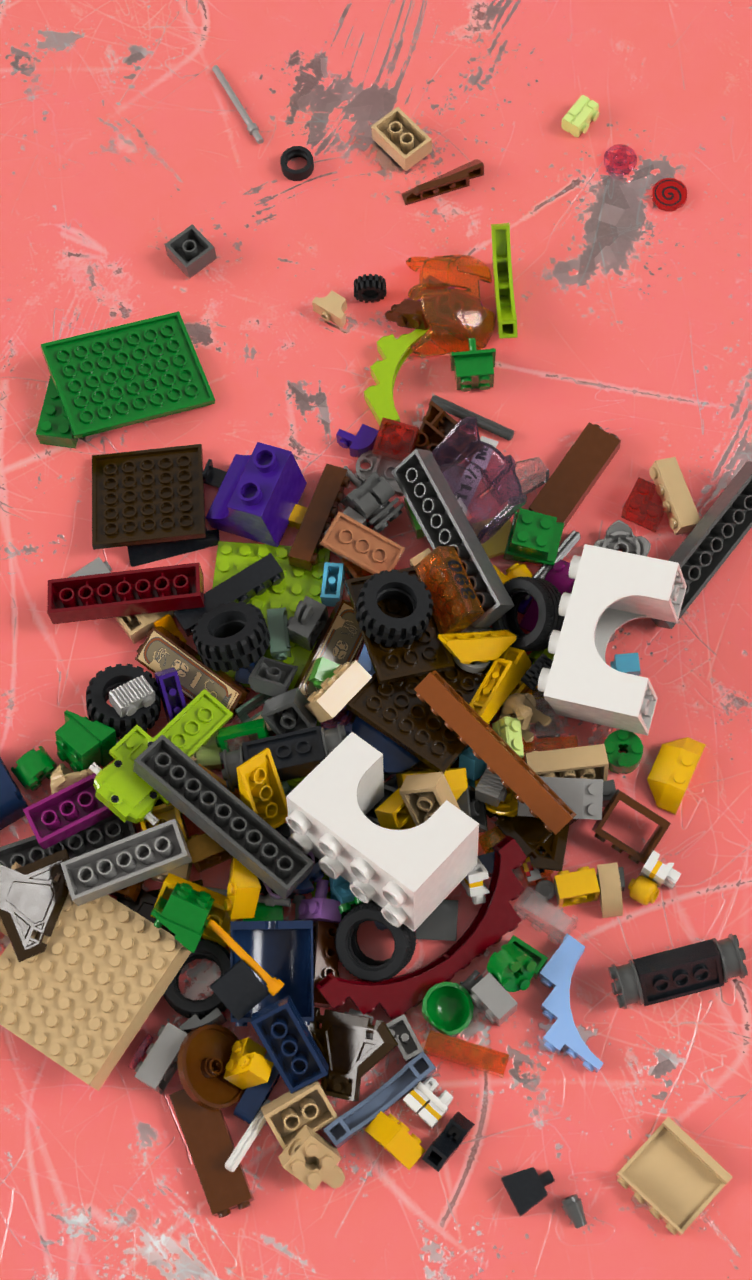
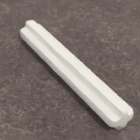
[225,1100,271,1172]

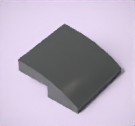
[416,900,459,941]
[179,1008,227,1034]

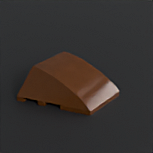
[408,400,486,473]

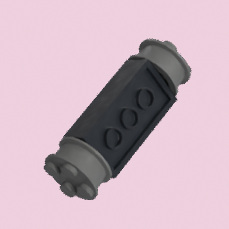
[219,724,347,792]
[608,934,748,1009]

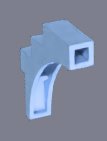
[539,935,603,1073]

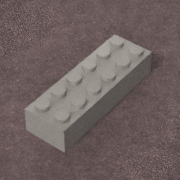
[60,819,192,906]

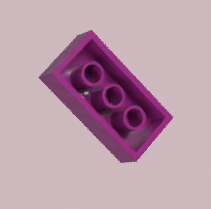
[23,773,114,849]

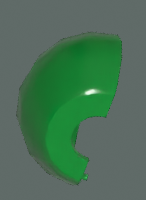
[421,982,474,1035]

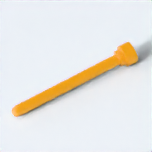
[207,919,285,996]

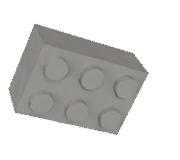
[134,1022,188,1095]

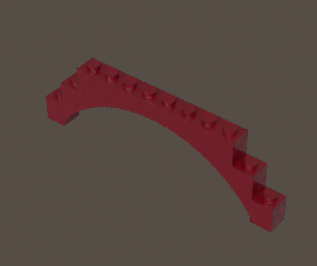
[315,835,527,1020]

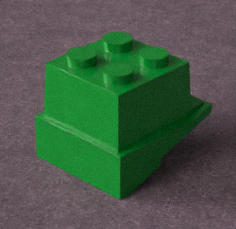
[450,338,496,392]
[503,508,564,566]
[55,710,116,772]
[151,883,215,953]

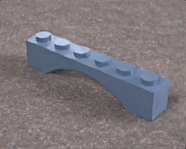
[323,1051,436,1149]

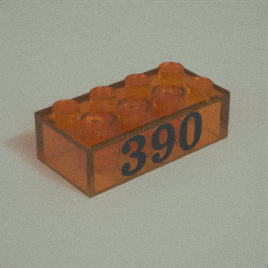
[414,546,485,634]

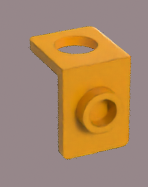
[154,614,187,643]

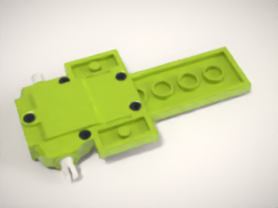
[89,689,233,826]

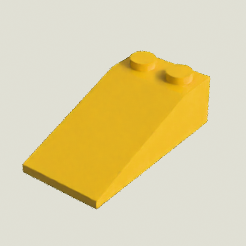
[237,748,288,829]
[224,856,261,919]

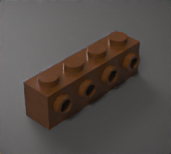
[313,921,340,1008]

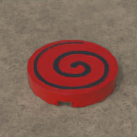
[652,178,687,211]

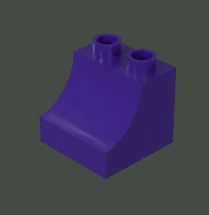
[206,442,307,547]

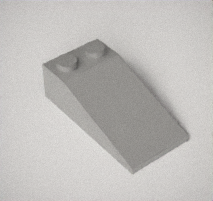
[517,777,603,820]

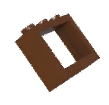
[592,789,671,864]

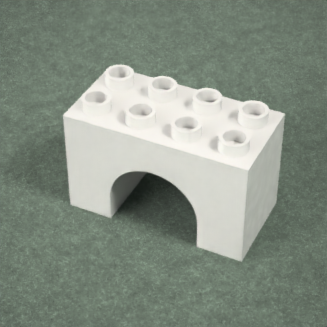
[538,544,687,736]
[286,732,479,932]

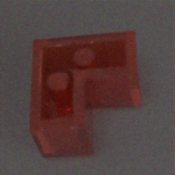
[621,478,665,533]

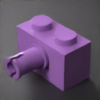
[298,879,342,923]

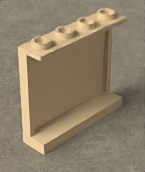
[616,1117,733,1236]

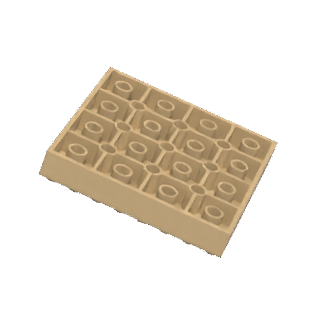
[0,874,191,1091]

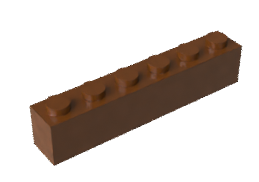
[288,463,350,571]

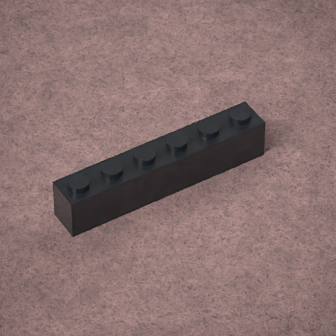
[173,553,285,637]

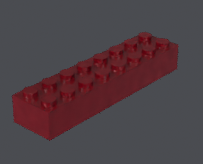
[47,562,205,624]

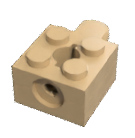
[278,1125,345,1191]

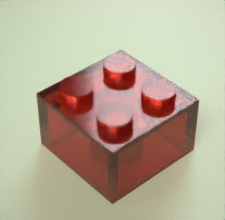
[372,417,420,464]

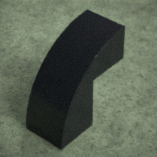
[422,1112,475,1172]

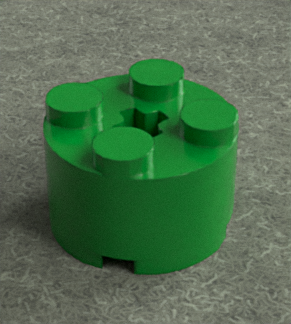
[604,729,643,774]
[11,746,57,791]
[487,943,537,992]

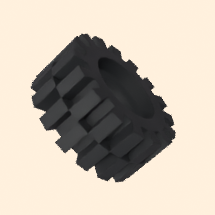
[354,274,386,303]
[521,653,553,690]

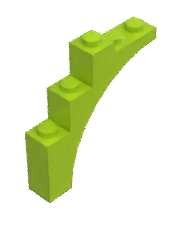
[491,223,518,339]
[364,327,432,434]

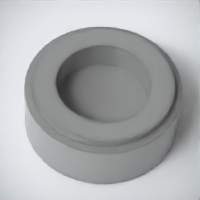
[535,880,556,900]

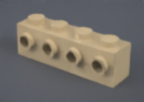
[649,457,700,535]

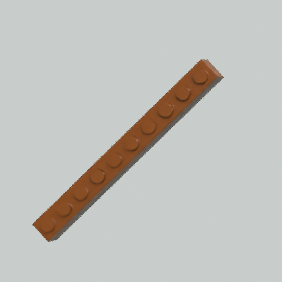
[414,671,576,835]

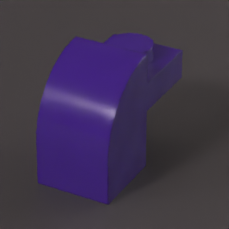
[336,424,380,457]

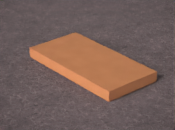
[320,511,405,574]

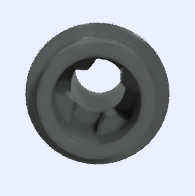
[562,1194,587,1229]

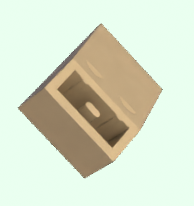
[114,610,176,644]

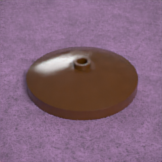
[177,1024,246,1110]

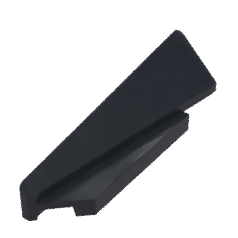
[127,528,220,567]

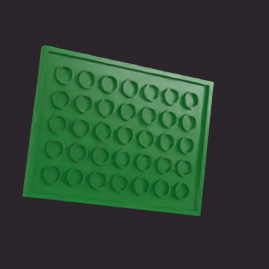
[41,311,215,439]

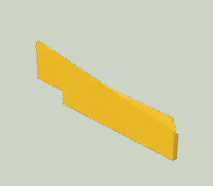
[469,647,531,724]

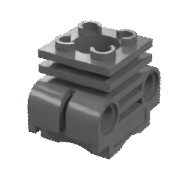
[341,471,405,533]

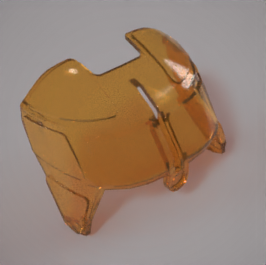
[406,255,495,356]

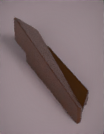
[402,159,484,205]

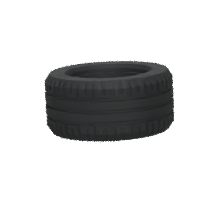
[492,577,565,651]
[335,900,416,982]
[163,939,230,1020]

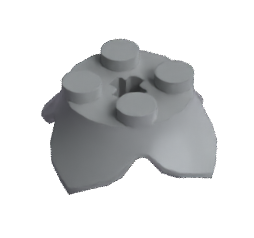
[593,520,651,556]

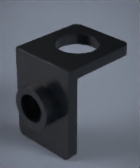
[202,459,227,488]

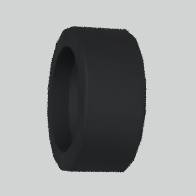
[280,146,314,181]

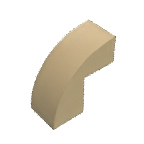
[597,862,623,918]

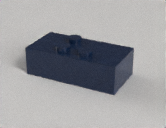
[251,995,329,1093]

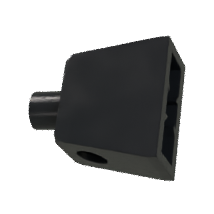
[501,1167,555,1217]

